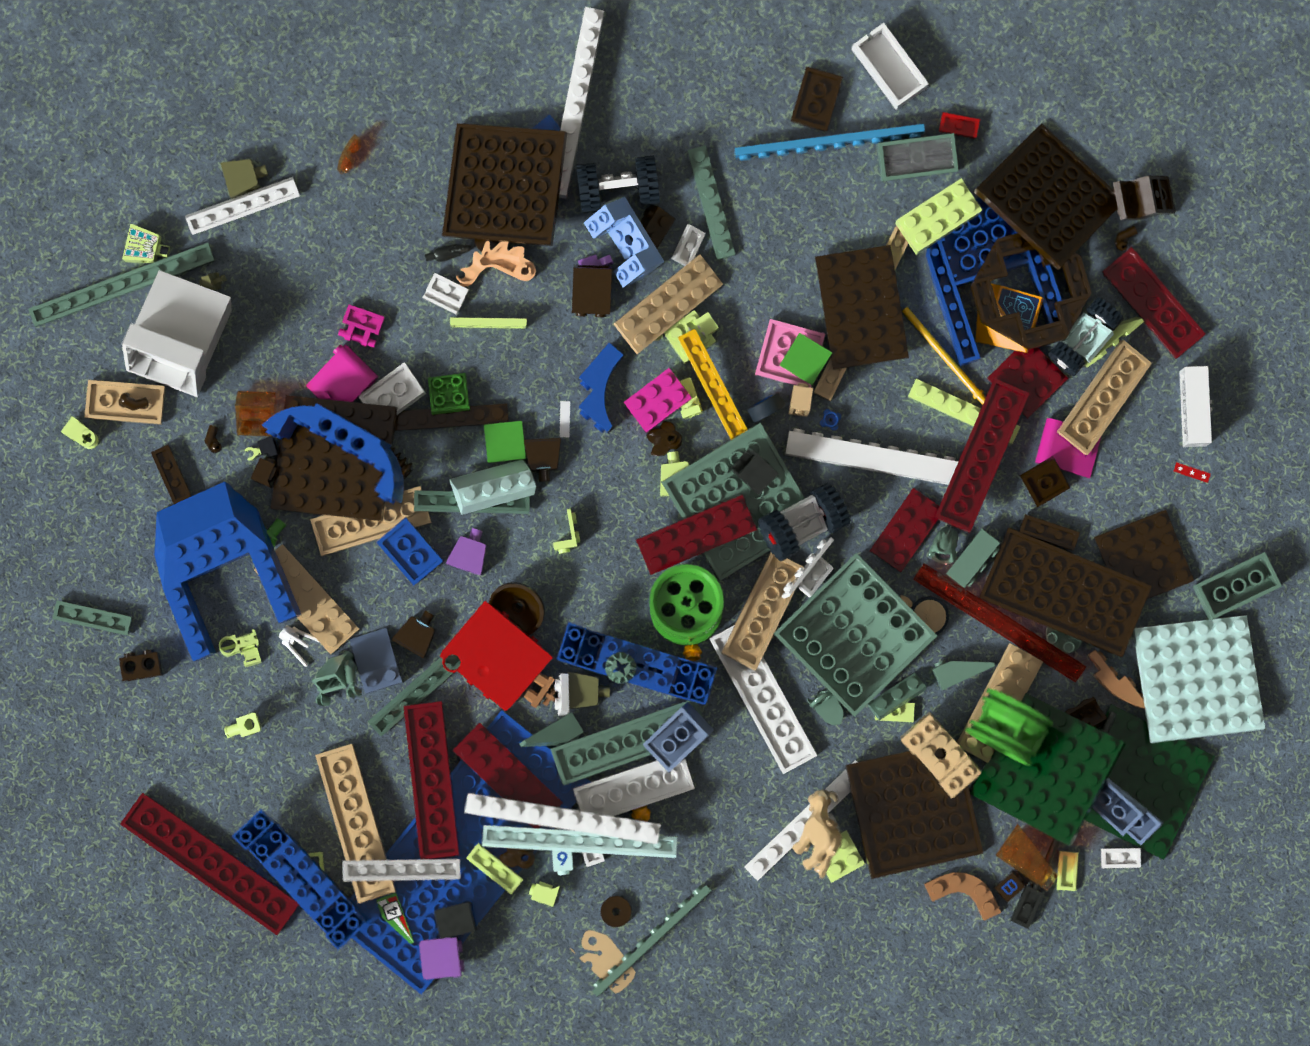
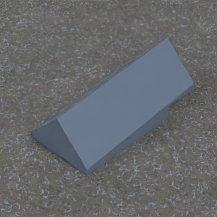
[1092,778,1163,845]

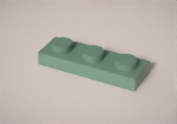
[868,673,926,721]

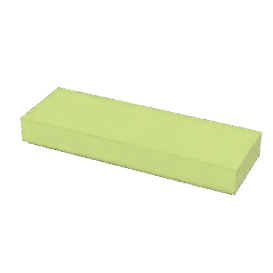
[467,843,524,895]

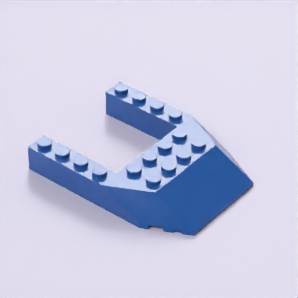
[926,198,1062,367]
[154,482,302,661]

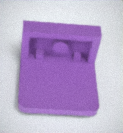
[419,936,465,979]

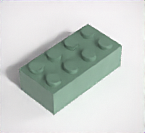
[1192,552,1282,620]

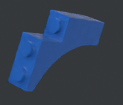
[579,343,624,433]

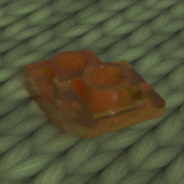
[337,134,362,175]

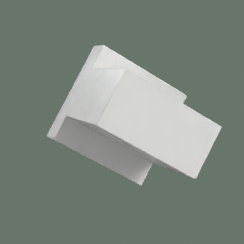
[122,270,232,397]

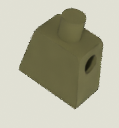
[220,159,268,199]
[568,672,610,709]

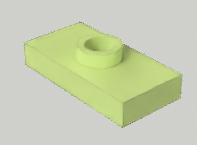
[875,703,915,722]

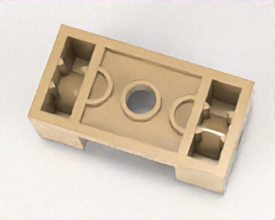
[900,711,981,798]

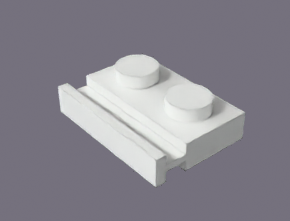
[422,273,469,315]

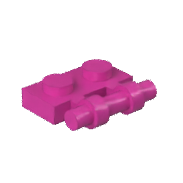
[338,304,385,348]

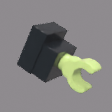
[245,436,279,461]

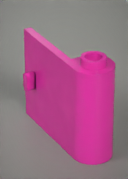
[306,344,378,402]
[1035,418,1101,478]

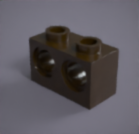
[119,649,163,682]

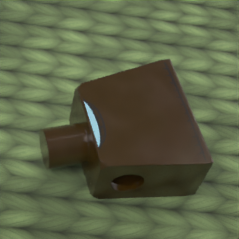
[524,438,561,482]
[392,610,436,659]

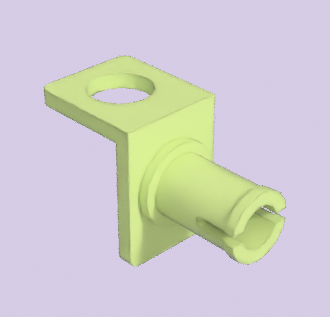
[224,713,261,738]

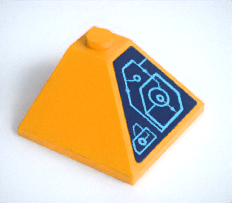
[976,284,1044,353]

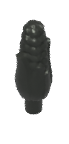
[425,244,470,262]

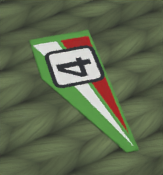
[376,893,414,944]

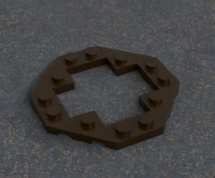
[970,233,1092,350]

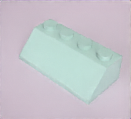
[449,460,536,515]

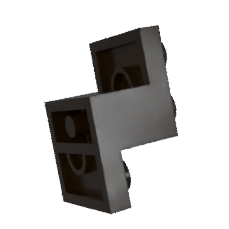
[1113,175,1176,220]

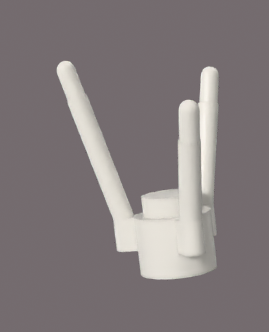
[279,625,319,667]

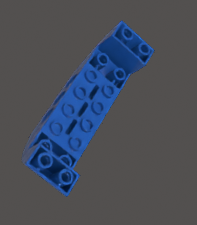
[262,404,404,504]
[557,622,717,705]
[233,809,367,950]

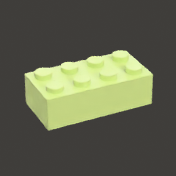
[895,178,982,255]

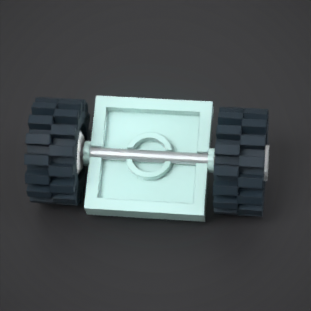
[1049,297,1124,376]

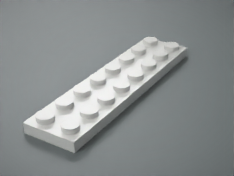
[709,626,817,774]

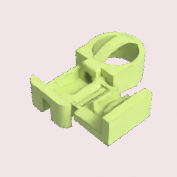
[219,629,262,668]

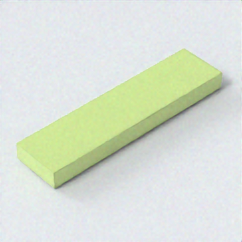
[450,317,527,329]

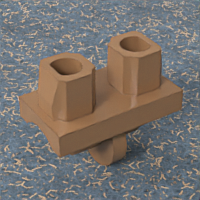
[524,673,557,708]

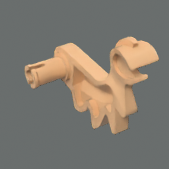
[456,241,536,287]

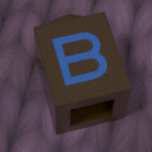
[993,872,1025,902]

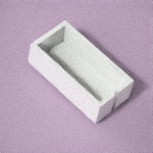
[852,23,929,110]

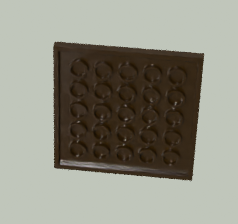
[442,123,567,246]
[974,123,1118,270]
[270,395,398,522]
[845,740,984,879]

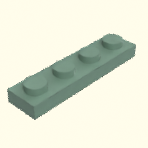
[52,600,133,636]

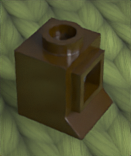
[251,456,277,489]

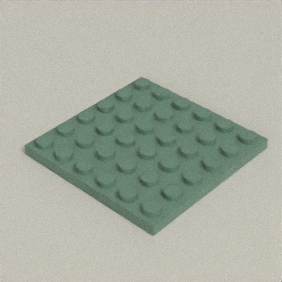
[661,422,805,580]

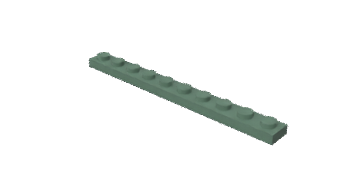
[28,243,215,327]

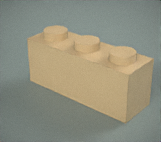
[789,383,813,417]

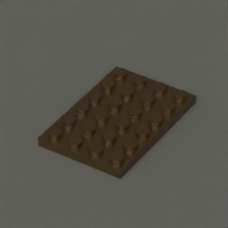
[815,245,909,370]

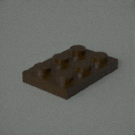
[790,66,843,132]

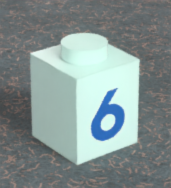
[552,851,573,875]

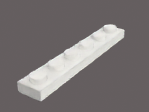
[185,177,300,235]
[343,859,460,881]

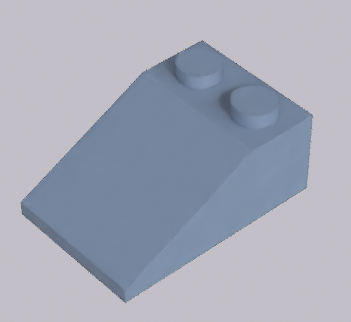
[350,628,404,694]
[642,702,714,772]

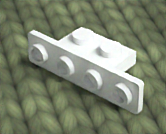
[781,537,834,599]

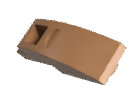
[1087,650,1145,709]

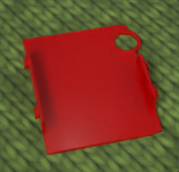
[440,601,553,711]

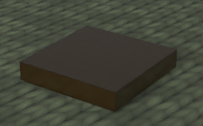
[1019,456,1070,507]

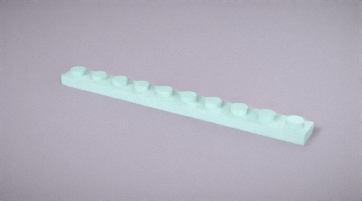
[482,825,677,858]

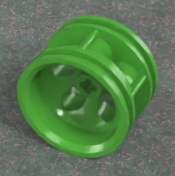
[650,564,724,646]
[965,688,1053,766]

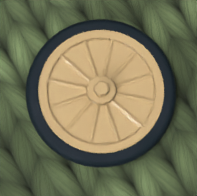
[911,596,949,635]

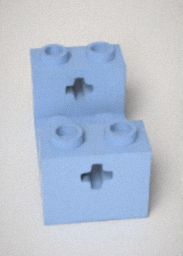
[584,197,664,287]

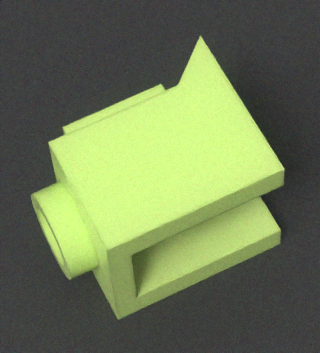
[529,881,560,907]

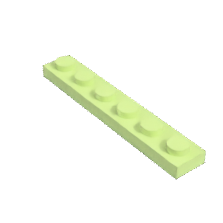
[908,379,1021,444]

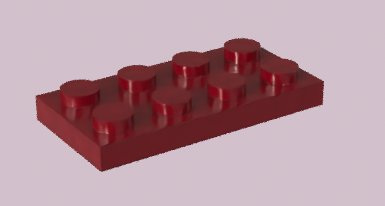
[870,488,939,573]

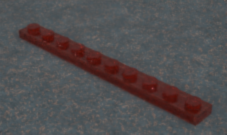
[913,563,1087,683]

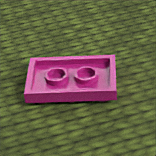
[624,368,693,433]

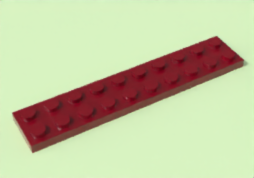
[120,792,299,936]

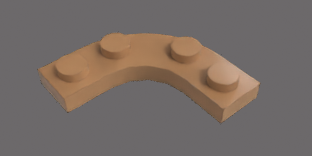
[924,872,1001,921]

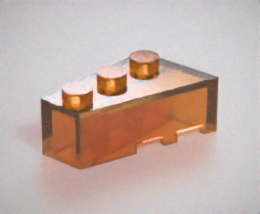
[996,824,1058,891]

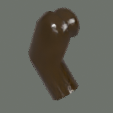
[1115,225,1138,251]
[120,393,149,411]
[205,425,222,453]

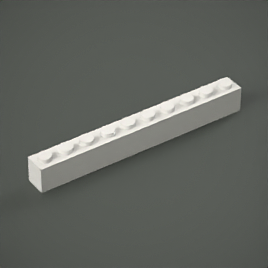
[559,7,604,199]
[785,429,958,485]
[465,793,661,844]

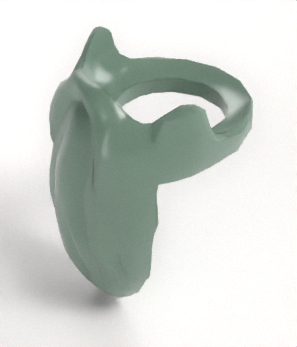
[928,526,958,564]
[807,690,844,725]

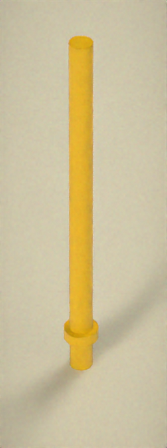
[902,307,986,405]

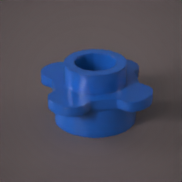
[820,409,841,431]

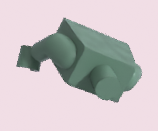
[311,651,362,706]

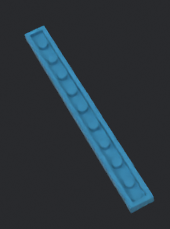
[734,124,925,161]

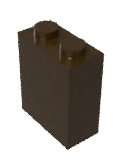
[572,264,612,317]

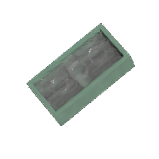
[876,133,959,182]

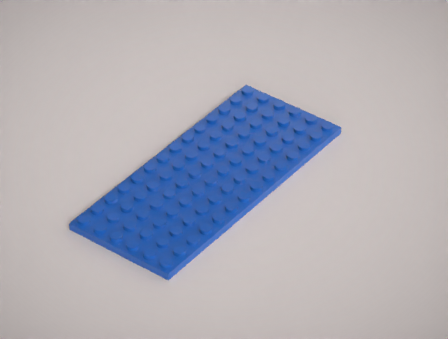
[349,710,591,995]

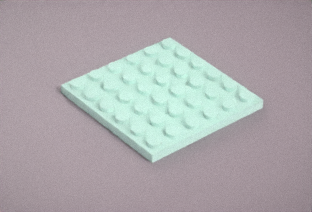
[1133,615,1265,743]

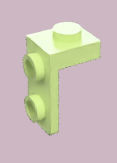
[553,508,580,554]

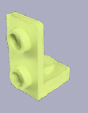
[680,377,703,419]

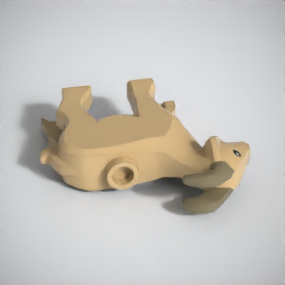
[792,789,842,878]

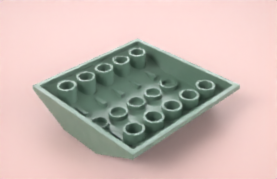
[773,553,937,717]

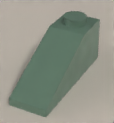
[932,659,995,691]
[520,713,583,747]

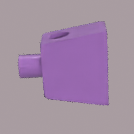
[446,528,487,576]

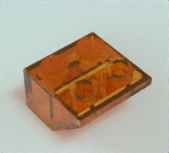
[235,391,277,436]

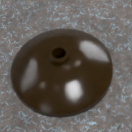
[488,582,545,635]

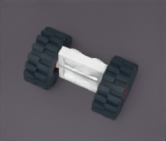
[576,155,660,212]
[758,482,851,561]

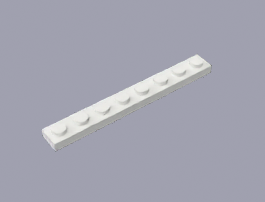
[744,760,858,881]

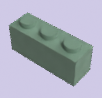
[945,529,1000,589]

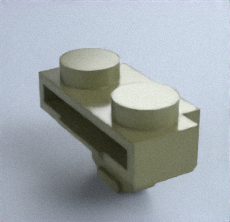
[199,272,227,291]

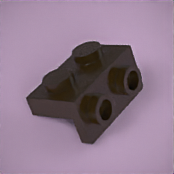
[631,205,675,249]
[1065,696,1107,729]

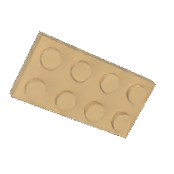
[84,380,165,425]

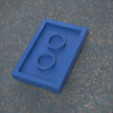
[376,517,443,585]

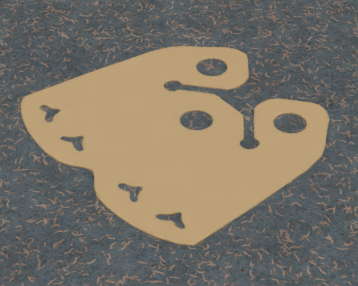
[567,930,636,994]

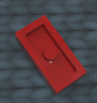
[939,112,980,139]

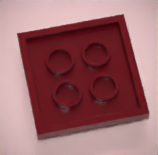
[987,347,1068,419]

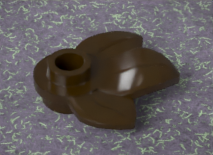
[646,421,682,456]
[499,848,535,869]

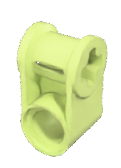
[61,416,99,449]

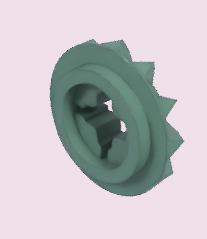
[605,652,636,683]

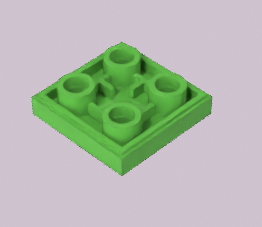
[779,333,832,385]
[428,373,470,415]
[484,421,526,463]

